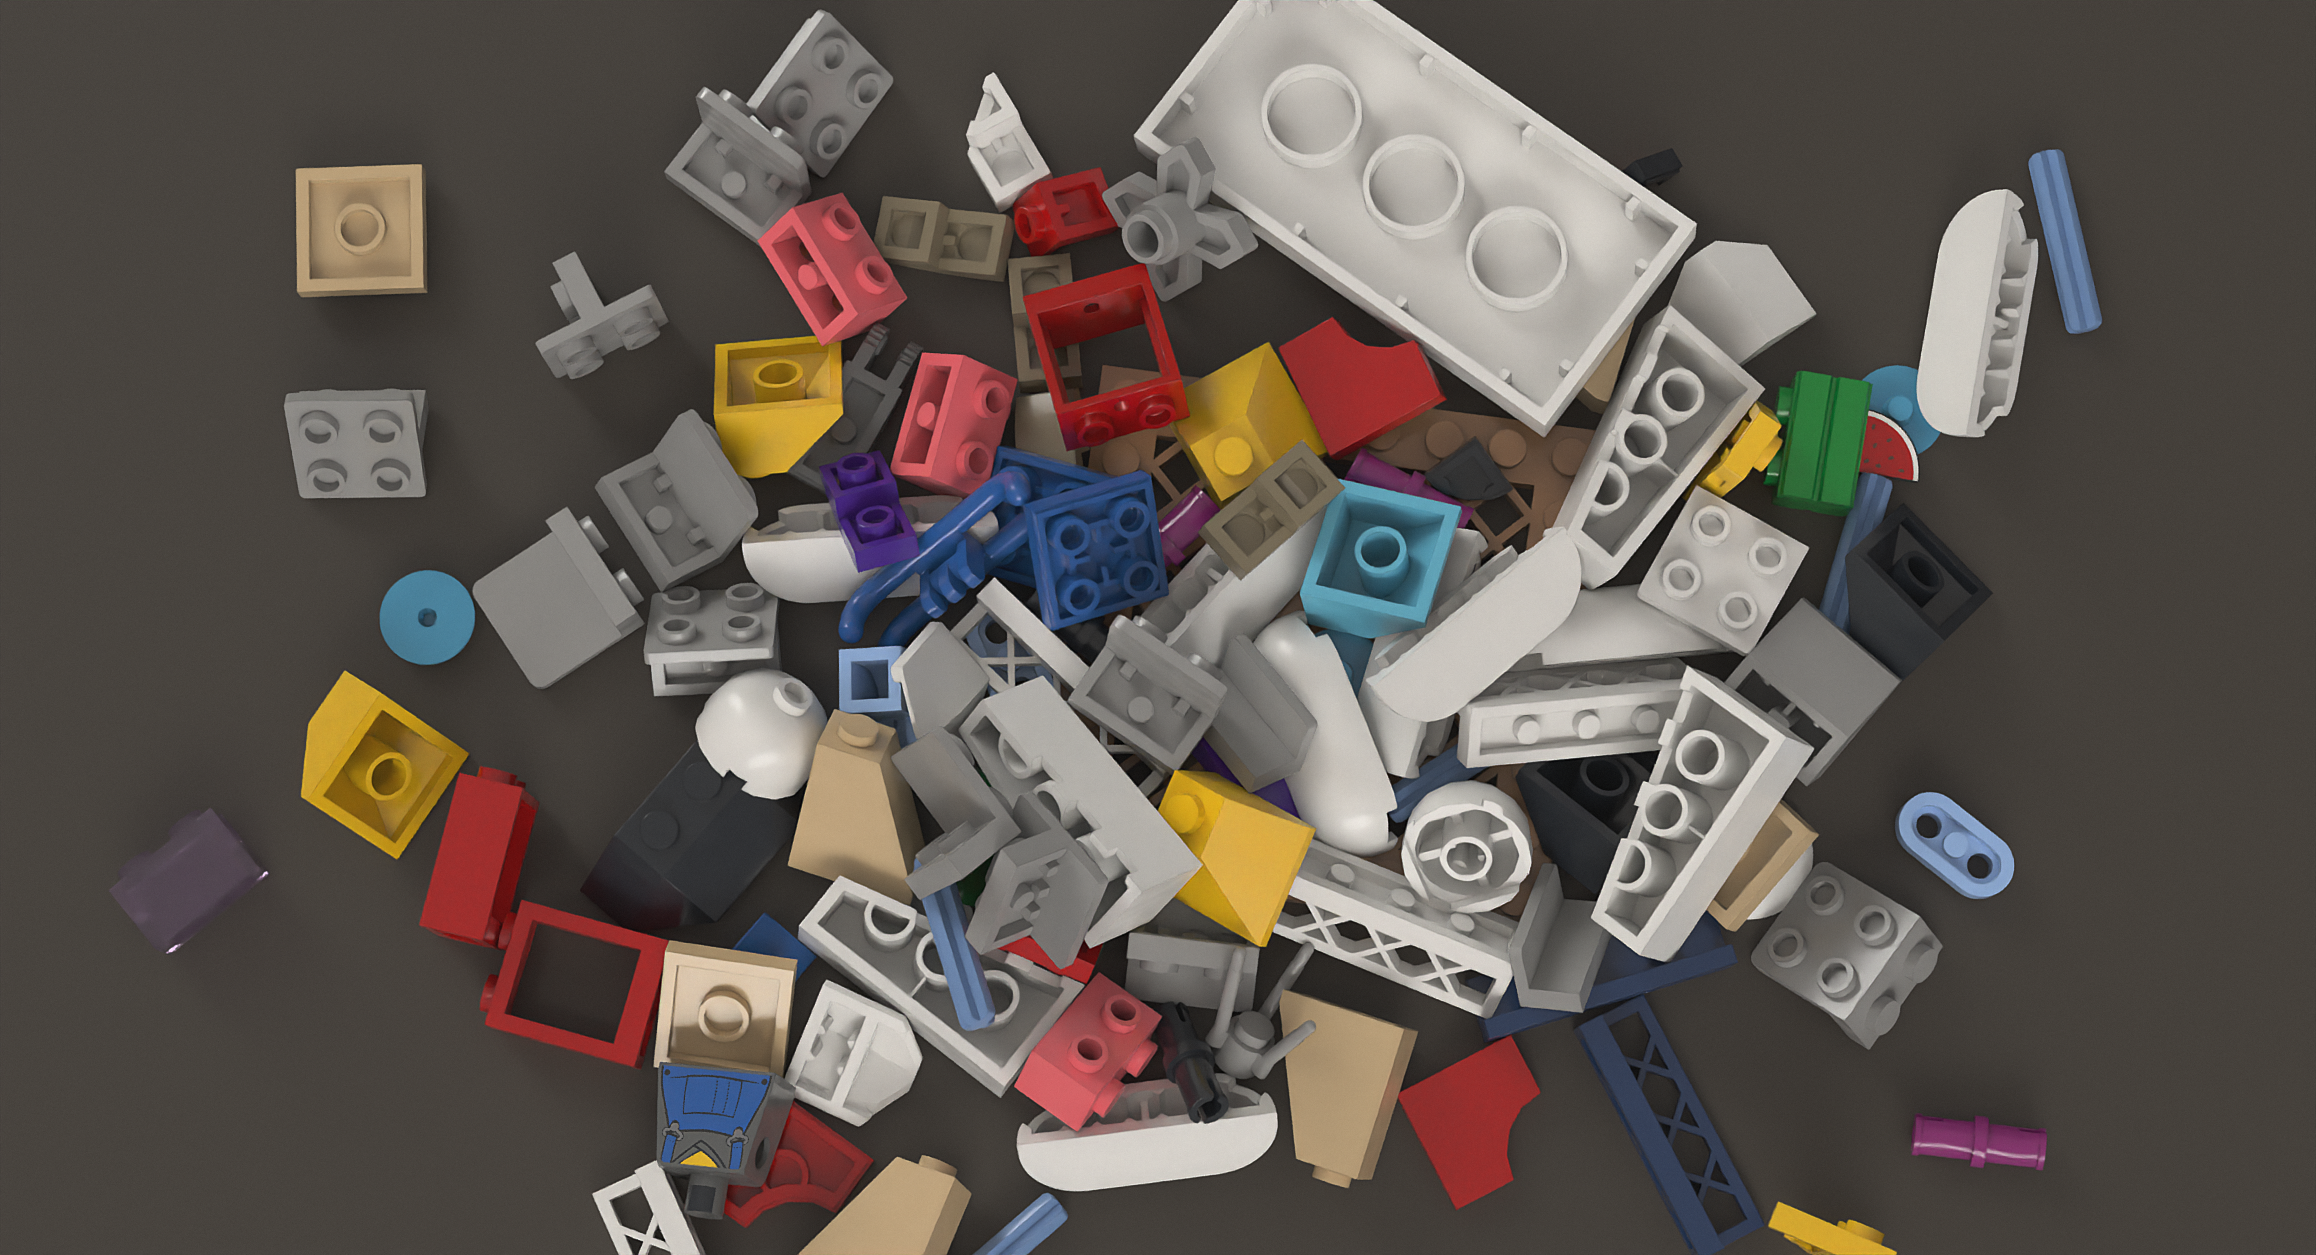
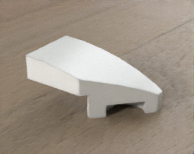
[966,72,1053,213]

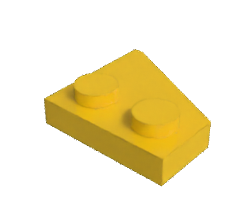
[1682,400,1783,501]
[1768,1201,1897,1255]

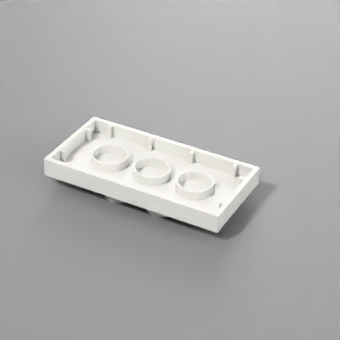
[1134,0,1697,438]

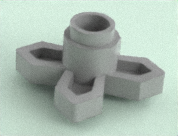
[1102,137,1258,302]

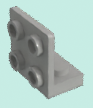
[891,726,1022,900]

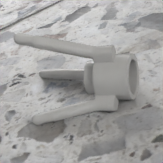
[1205,943,1316,1079]

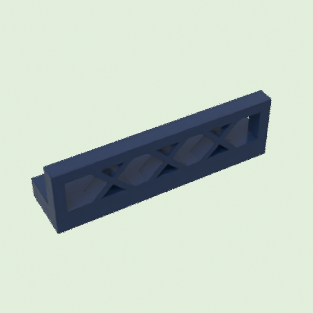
[1465,910,1738,1043]
[1573,994,1765,1255]

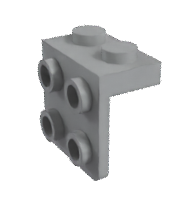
[664,87,812,247]
[594,409,758,593]
[472,507,645,689]
[1067,615,1228,775]
[1751,862,1943,1050]

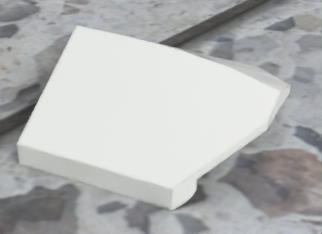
[1668,241,1816,367]
[891,622,990,741]
[784,979,923,1127]

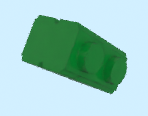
[1763,371,1873,517]

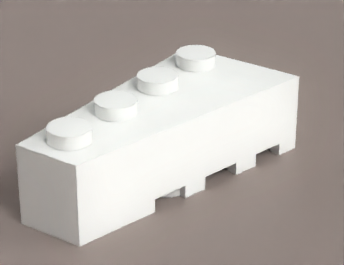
[1552,305,1765,590]
[1591,666,1815,963]
[958,675,1203,948]
[798,876,1085,1098]

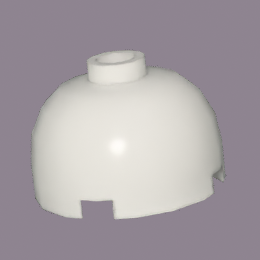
[695,668,828,799]
[1401,780,1533,914]

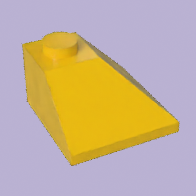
[714,336,843,478]
[1169,342,1328,510]
[301,671,470,860]
[1158,770,1317,947]

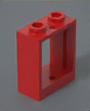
[1022,263,1190,452]
[419,766,540,951]
[479,900,669,1070]

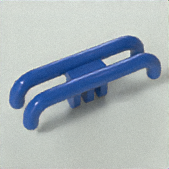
[838,471,1031,647]

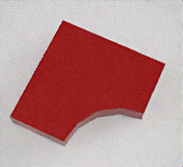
[1278,317,1447,461]
[1397,1035,1541,1211]
[724,1101,875,1228]

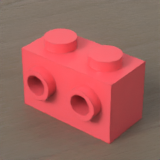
[757,192,907,347]
[890,353,1018,499]
[1014,972,1162,1132]

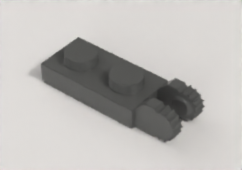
[786,322,924,495]

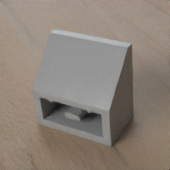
[1724,597,1902,786]

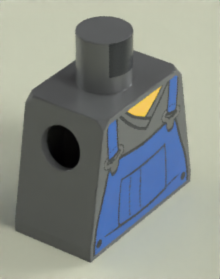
[656,1062,796,1220]

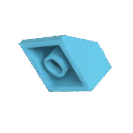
[1300,478,1462,638]

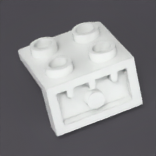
[1637,485,1809,656]

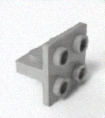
[747,9,893,177]
[535,251,669,379]
[284,389,429,498]
[644,583,782,696]
[965,792,1108,969]
[1125,897,1260,1012]

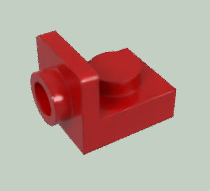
[1013,167,1119,257]

